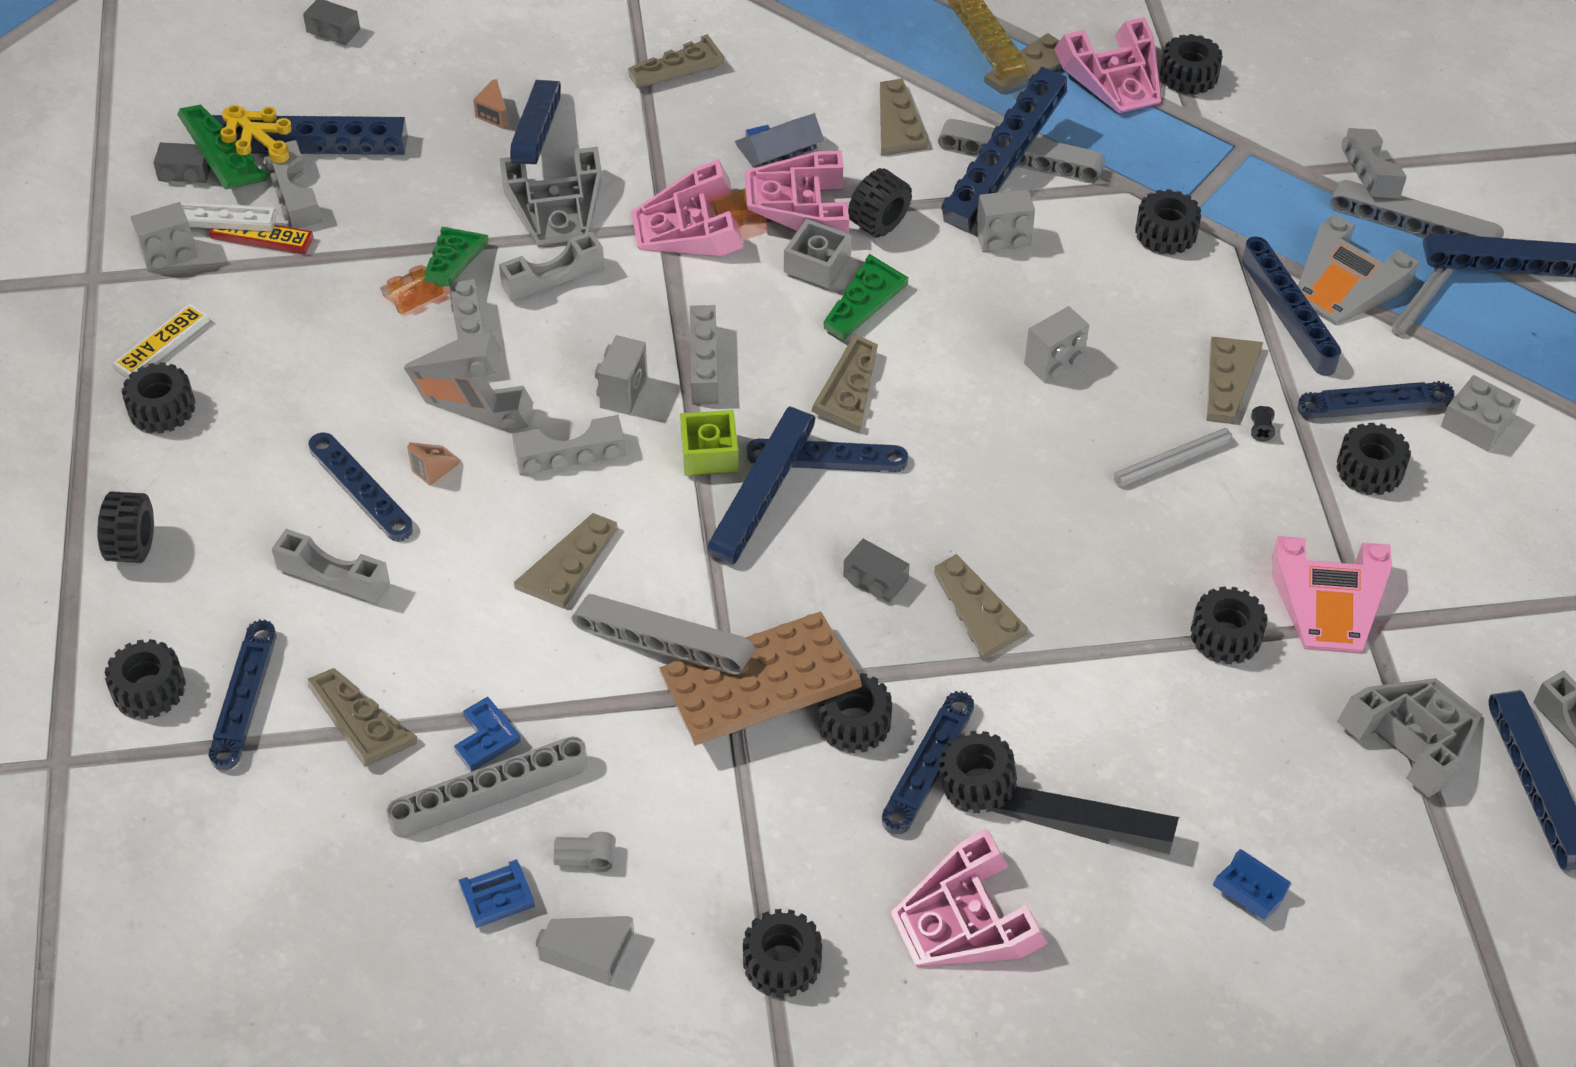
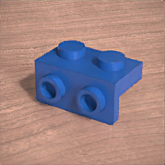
[1213,849,1291,920]

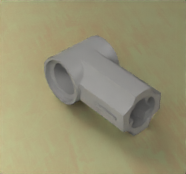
[554,832,616,872]

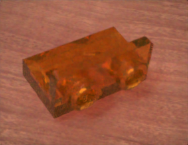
[711,188,766,228]
[380,265,444,314]

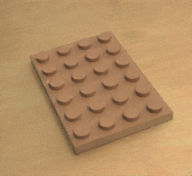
[659,611,862,746]

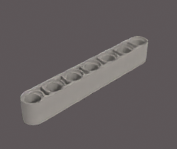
[938,119,1105,183]
[1330,180,1504,238]
[571,594,755,675]
[387,736,588,837]

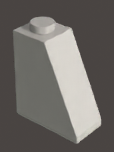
[536,916,634,986]

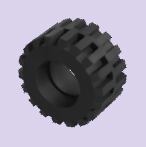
[1160,34,1223,95]
[848,168,912,238]
[1135,189,1202,255]
[122,362,195,434]
[1336,423,1411,495]
[97,491,154,563]
[1190,586,1268,664]
[104,639,186,719]
[818,673,892,753]
[939,731,1017,813]
[743,909,822,998]

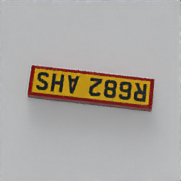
[209,225,314,255]

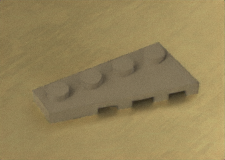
[984,33,1063,94]
[628,34,725,88]
[880,78,928,156]
[811,334,878,433]
[1206,337,1263,424]
[514,513,618,609]
[934,554,1028,661]
[308,668,418,767]

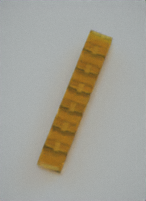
[948,0,1028,82]

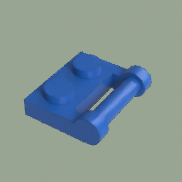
[458,859,535,928]

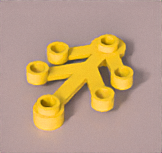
[221,105,292,163]

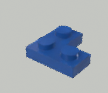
[454,696,521,772]

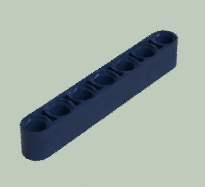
[510,79,561,165]
[1422,233,1576,277]
[1242,236,1341,376]
[707,406,816,565]
[1488,690,1576,871]

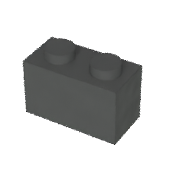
[303,0,360,45]
[153,142,211,183]
[843,538,910,603]

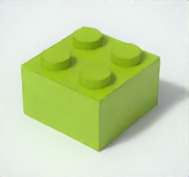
[680,410,739,476]

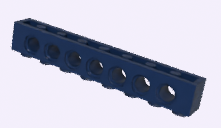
[941,66,1067,233]
[212,115,408,155]

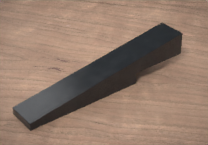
[992,786,1179,855]

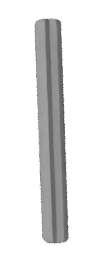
[1391,268,1454,337]
[1114,428,1232,487]

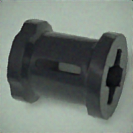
[1251,406,1275,441]

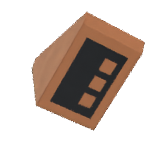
[473,79,508,129]
[407,442,461,486]

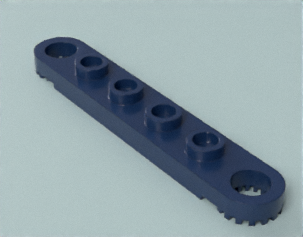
[1297,381,1455,419]
[308,432,413,542]
[747,438,908,473]
[208,619,277,770]
[882,691,974,834]

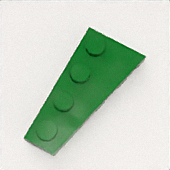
[177,104,270,190]
[425,226,488,287]
[824,254,909,341]

